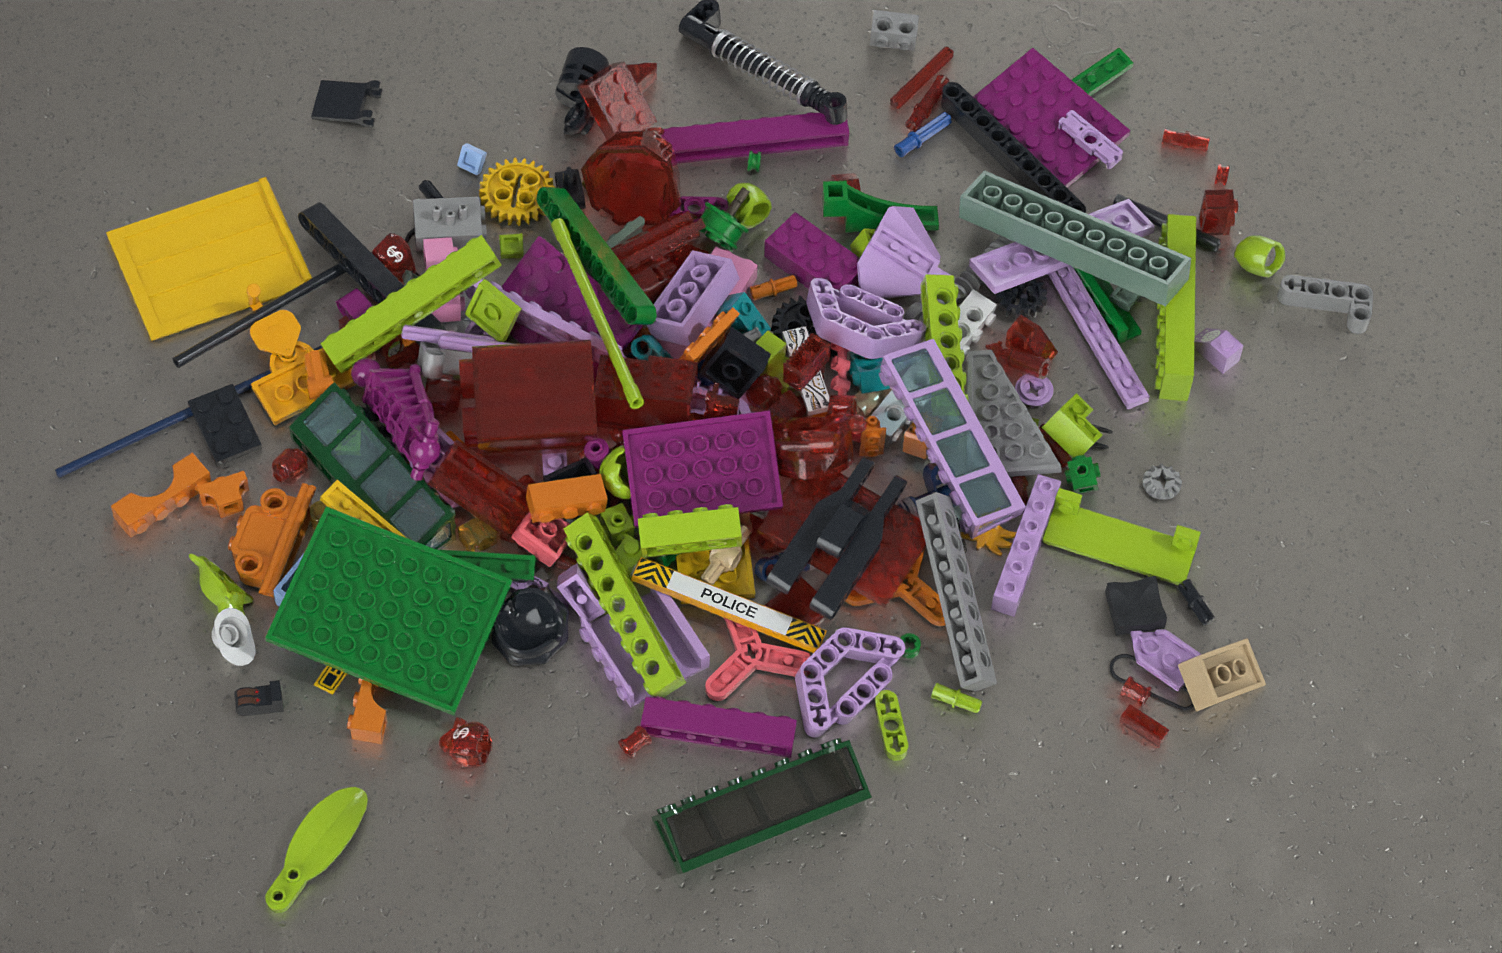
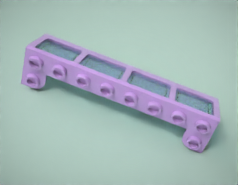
[879,339,1026,539]

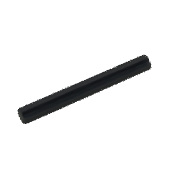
[1113,194,1221,252]

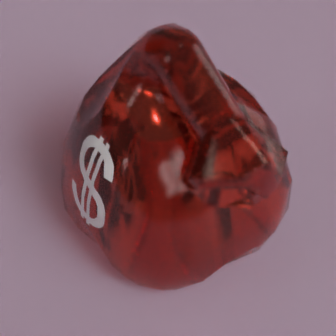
[371,233,416,282]
[439,717,493,769]

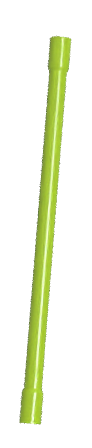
[551,218,644,409]

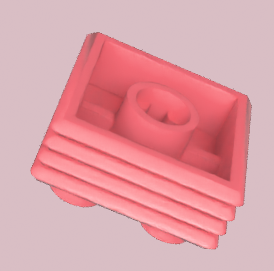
[511,511,569,567]

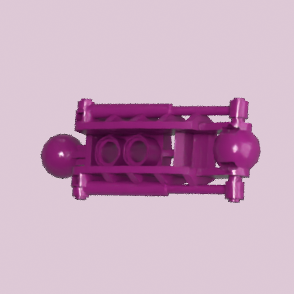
[351,358,441,481]

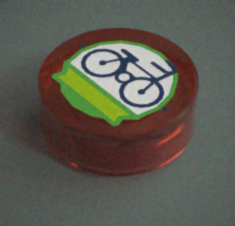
[380,337,402,360]

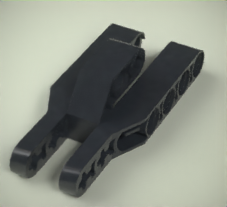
[766,456,907,621]

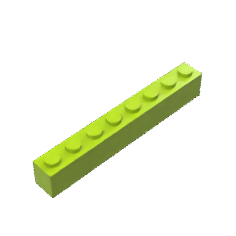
[320,235,502,374]

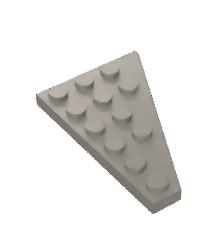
[966,350,1062,480]

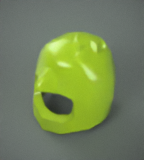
[726,183,772,229]
[1234,235,1285,278]

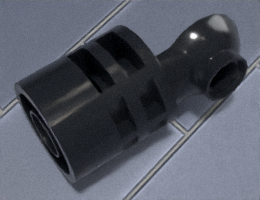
[555,47,609,135]

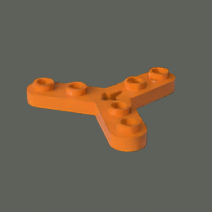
[846,527,946,626]

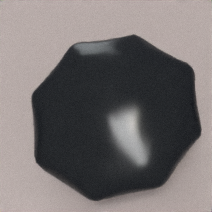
[491,587,569,666]

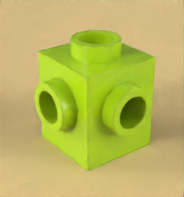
[600,503,636,547]

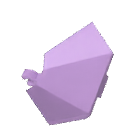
[857,206,950,299]

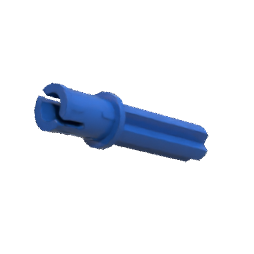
[894,112,952,157]

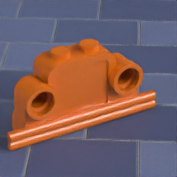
[228,483,316,597]

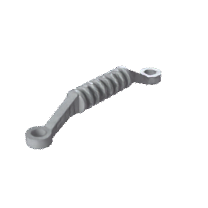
[903,235,1011,321]

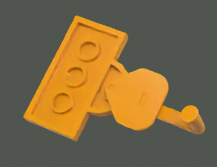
[246,283,356,426]

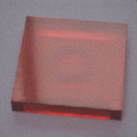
[764,577,826,626]

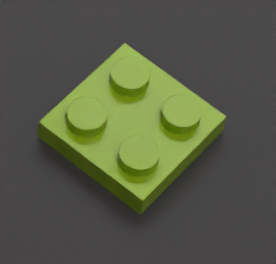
[465,279,522,342]

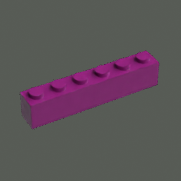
[641,696,797,758]

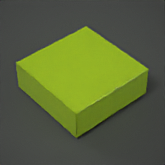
[499,233,524,259]

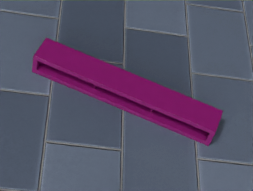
[662,112,850,165]

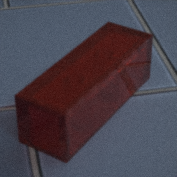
[1120,704,1169,748]

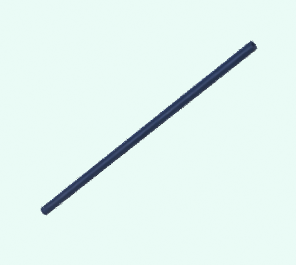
[55,345,323,478]

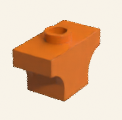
[197,471,249,518]

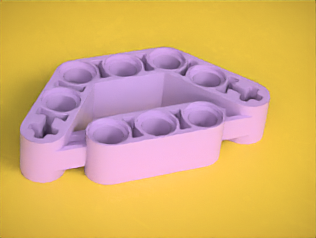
[806,278,926,359]
[795,628,905,738]

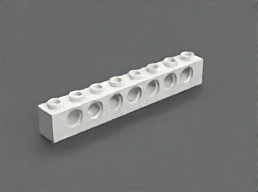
[871,289,997,448]

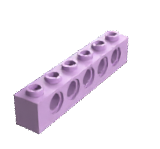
[991,474,1061,617]

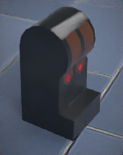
[234,680,284,716]

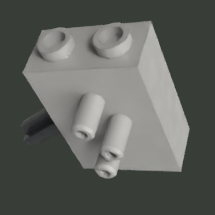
[413,180,487,252]

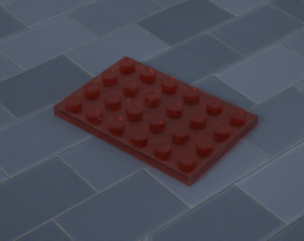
[757,455,926,608]

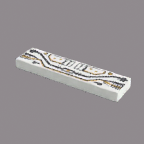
[782,326,832,416]

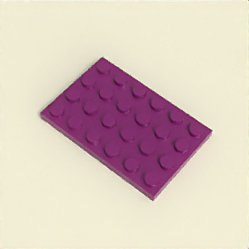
[973,48,1131,188]
[501,236,643,397]
[622,410,783,528]

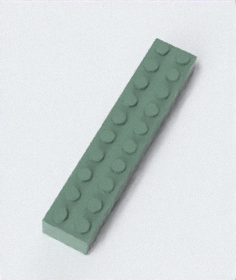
[959,170,1191,307]

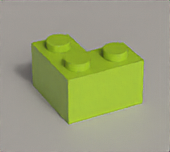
[755,330,799,401]

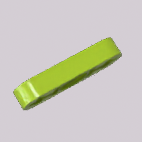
[874,690,908,761]

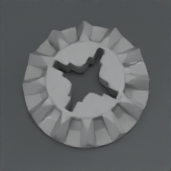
[1143,463,1182,500]

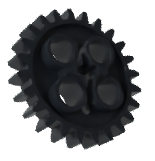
[770,295,838,365]

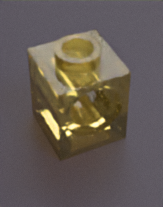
[458,514,498,552]

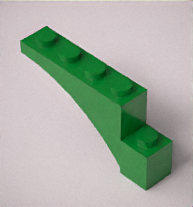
[822,181,939,232]

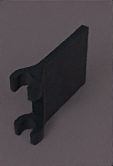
[311,80,383,128]

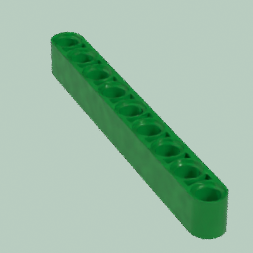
[537,187,657,325]

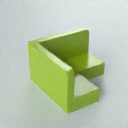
[1042,393,1102,458]

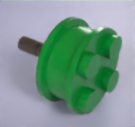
[693,187,750,252]

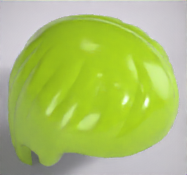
[599,445,631,499]

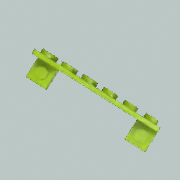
[1042,488,1201,586]

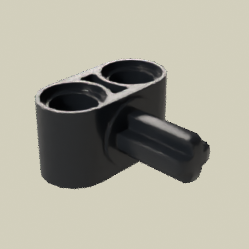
[555,167,586,209]

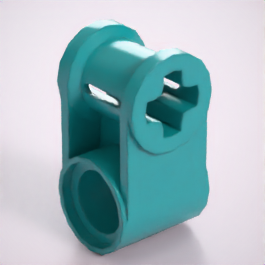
[631,334,676,381]

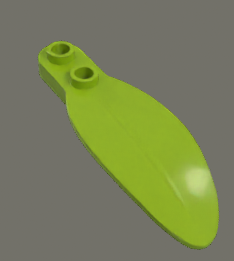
[265,787,368,913]

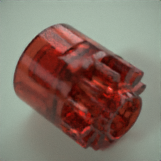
[628,255,678,304]

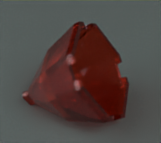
[581,127,681,226]

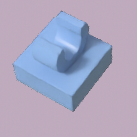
[457,143,487,175]

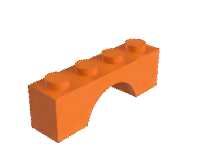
[111,452,211,538]
[347,678,387,744]

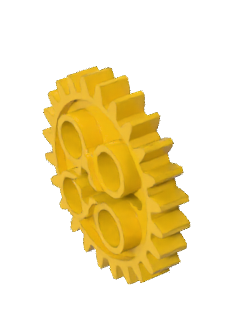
[479,158,555,226]

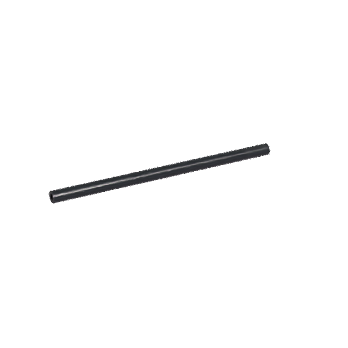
[172,264,346,368]

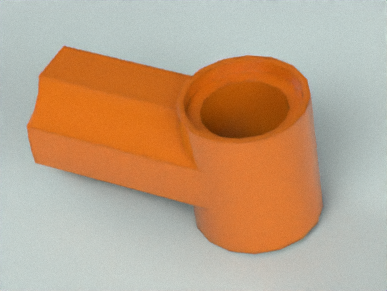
[304,350,333,400]

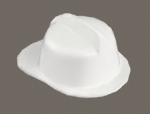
[212,608,256,666]

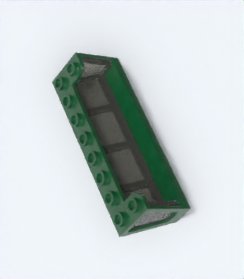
[652,738,872,874]

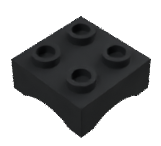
[1105,576,1167,636]

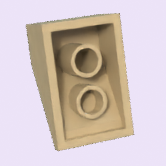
[1177,638,1266,712]

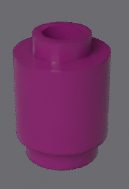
[584,438,612,470]

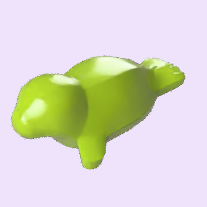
[189,554,254,615]

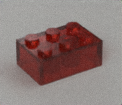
[577,61,657,147]

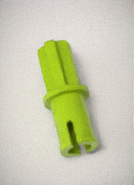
[931,683,982,713]

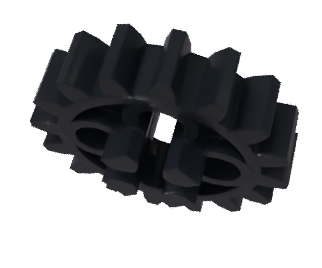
[996,278,1047,321]

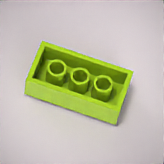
[638,504,742,558]

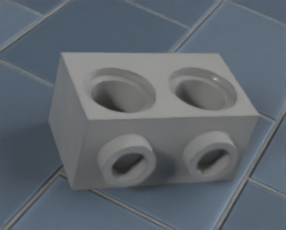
[870,10,919,51]

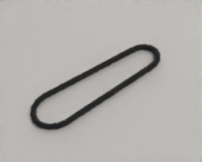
[1110,654,1194,710]

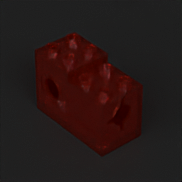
[593,354,698,430]

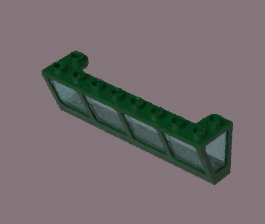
[289,382,457,550]

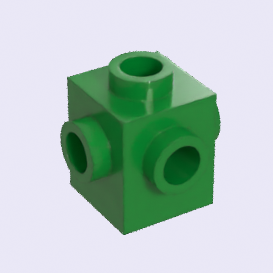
[1064,455,1101,494]

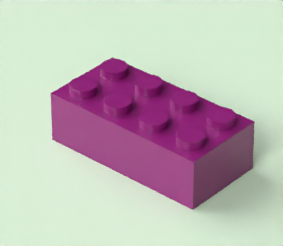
[764,212,860,291]

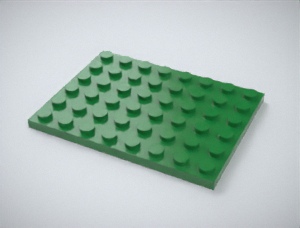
[265,506,513,716]

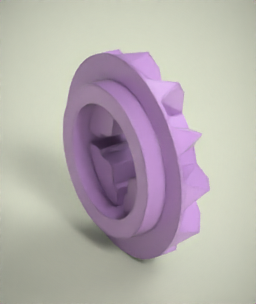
[1015,373,1053,408]

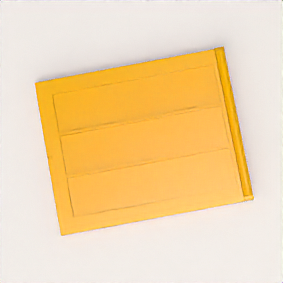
[106,177,312,341]

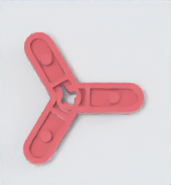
[705,618,811,701]

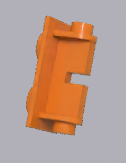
[859,416,886,457]

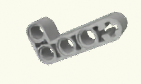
[1277,275,1373,334]
[417,342,512,380]

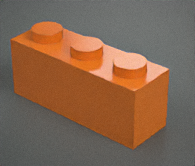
[526,474,608,523]

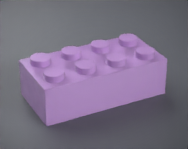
[647,250,740,346]

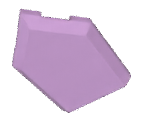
[1131,629,1202,692]

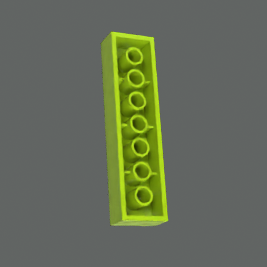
[1155,214,1196,401]

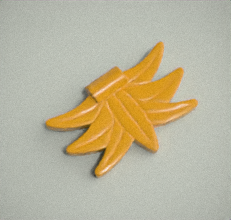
[960,514,1017,557]

